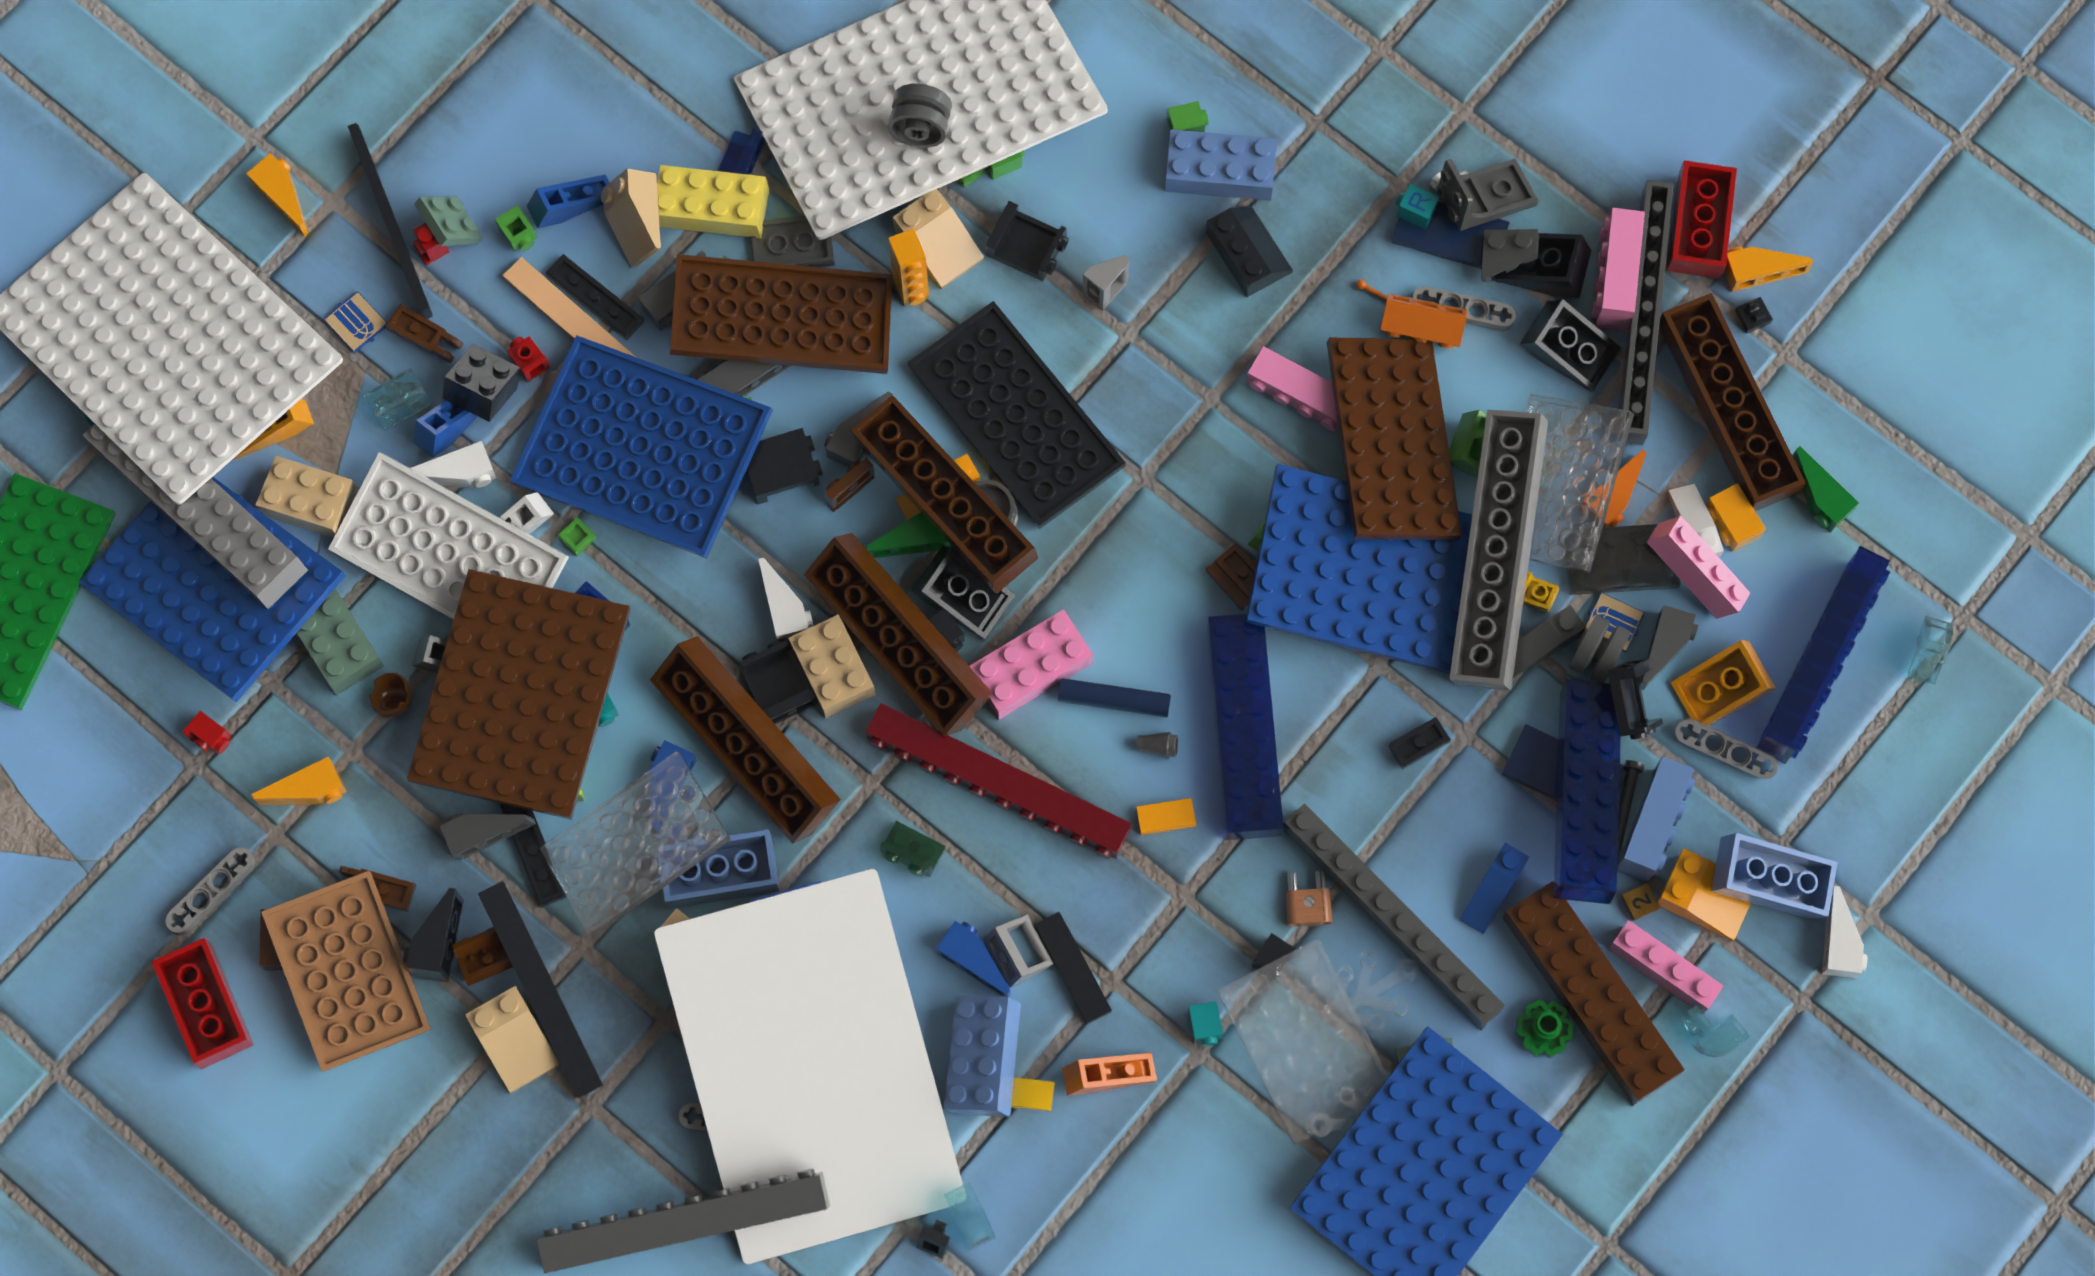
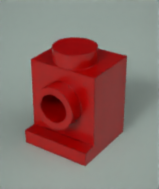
[413,222,449,265]
[507,336,550,382]
[182,711,232,754]

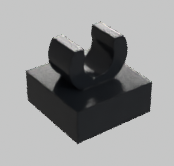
[1735,297,1773,334]
[916,1219,950,1259]

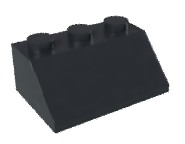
[1206,206,1293,297]

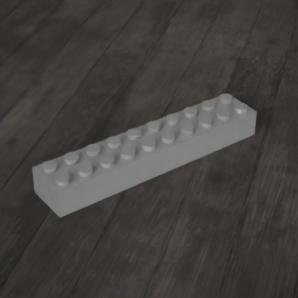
[1449,409,1548,691]
[82,423,308,609]

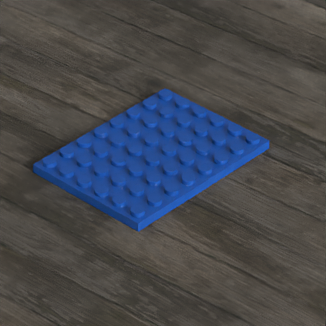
[510,335,773,559]
[1245,464,1473,674]
[79,477,346,703]
[1289,1026,1563,1276]

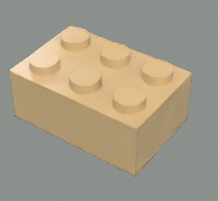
[256,456,358,538]
[788,614,876,718]

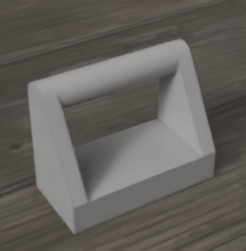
[1083,255,1130,310]
[983,915,1055,988]

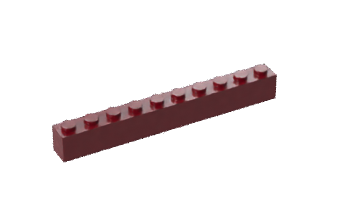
[865,703,1132,859]

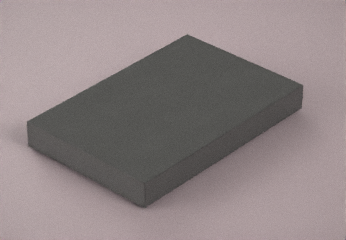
[750,216,835,267]

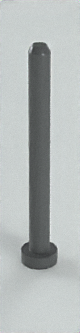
[1603,760,1645,882]

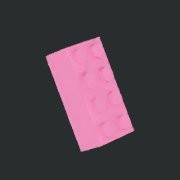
[1591,208,1645,332]
[969,609,1093,720]

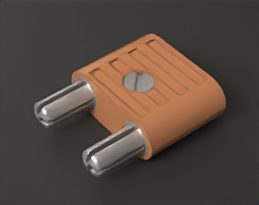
[1285,871,1333,927]

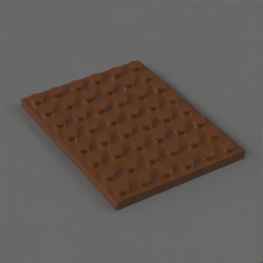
[407,569,631,820]

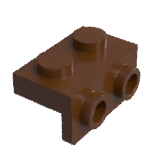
[451,927,513,986]

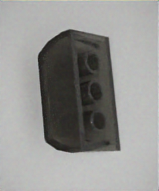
[1564,524,1681,595]

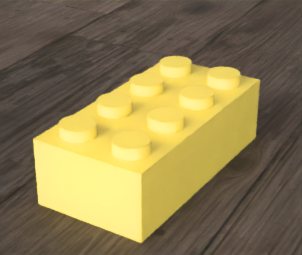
[657,165,770,239]

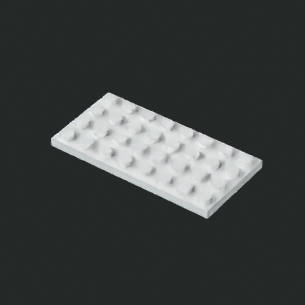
[328,452,569,619]

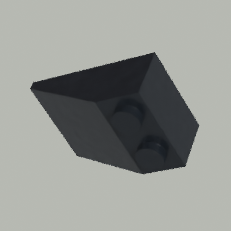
[1494,233,1592,298]
[1519,299,1621,391]
[911,546,1015,640]
[403,888,464,983]

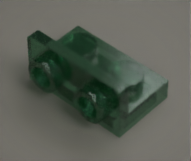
[880,821,946,877]

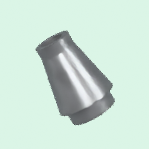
[1137,732,1178,759]

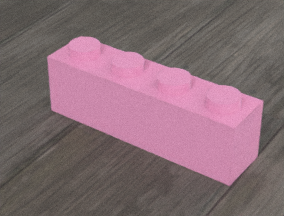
[1246,346,1339,431]
[1647,516,1750,619]
[1608,920,1724,1015]

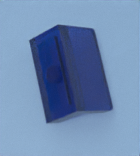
[718,128,765,175]

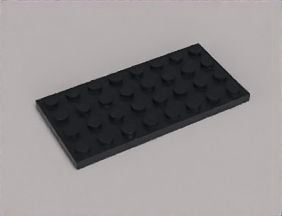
[907,301,1126,529]

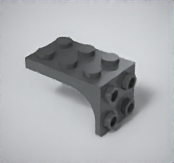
[1436,159,1538,231]

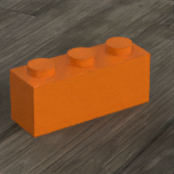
[1380,293,1468,349]

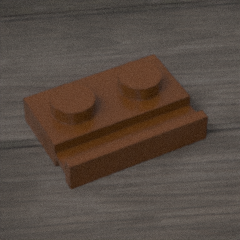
[825,458,875,512]
[1205,543,1256,611]

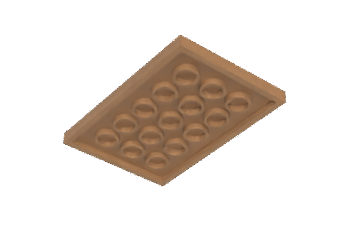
[261,870,431,1072]

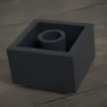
[442,344,520,422]

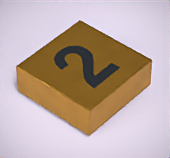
[1621,883,1660,921]

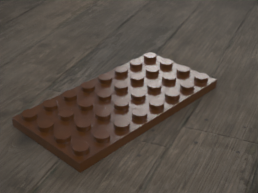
[670,254,892,374]
[1326,337,1462,540]

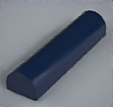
[1058,678,1171,718]

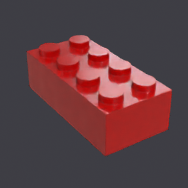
[1667,160,1737,279]
[151,937,254,1069]

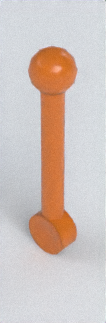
[1356,279,1387,301]

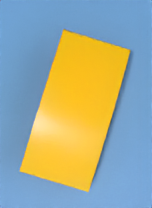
[1523,571,1559,614]
[1011,1078,1055,1112]

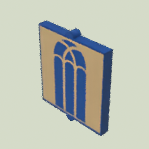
[324,291,387,353]
[1585,592,1645,653]

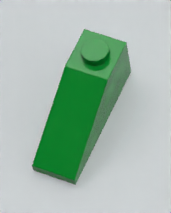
[1792,446,1859,532]
[867,513,950,558]

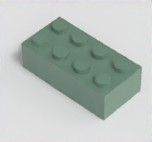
[297,589,384,695]

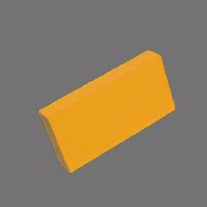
[1136,798,1196,836]

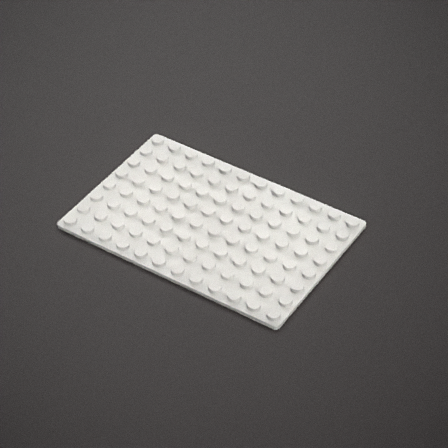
[734,0,1108,240]
[0,173,343,505]
[654,869,966,1264]

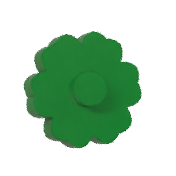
[1515,1000,1574,1058]

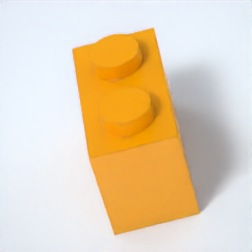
[1706,483,1766,552]

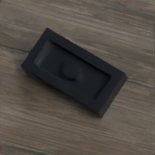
[1388,717,1451,770]

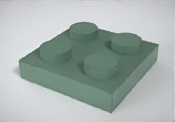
[414,196,483,246]

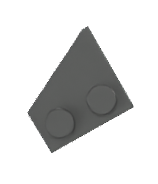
[1481,229,1539,282]

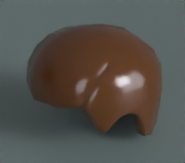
[369,673,412,717]

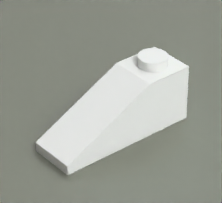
[410,441,496,488]
[1668,484,1724,559]
[499,492,554,534]
[758,558,814,642]
[1822,886,1868,979]

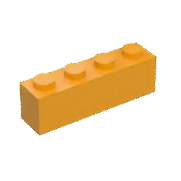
[888,228,929,306]

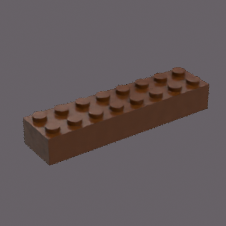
[1659,293,1806,511]
[851,395,1038,594]
[804,533,993,736]
[650,636,841,844]
[1502,881,1685,1106]

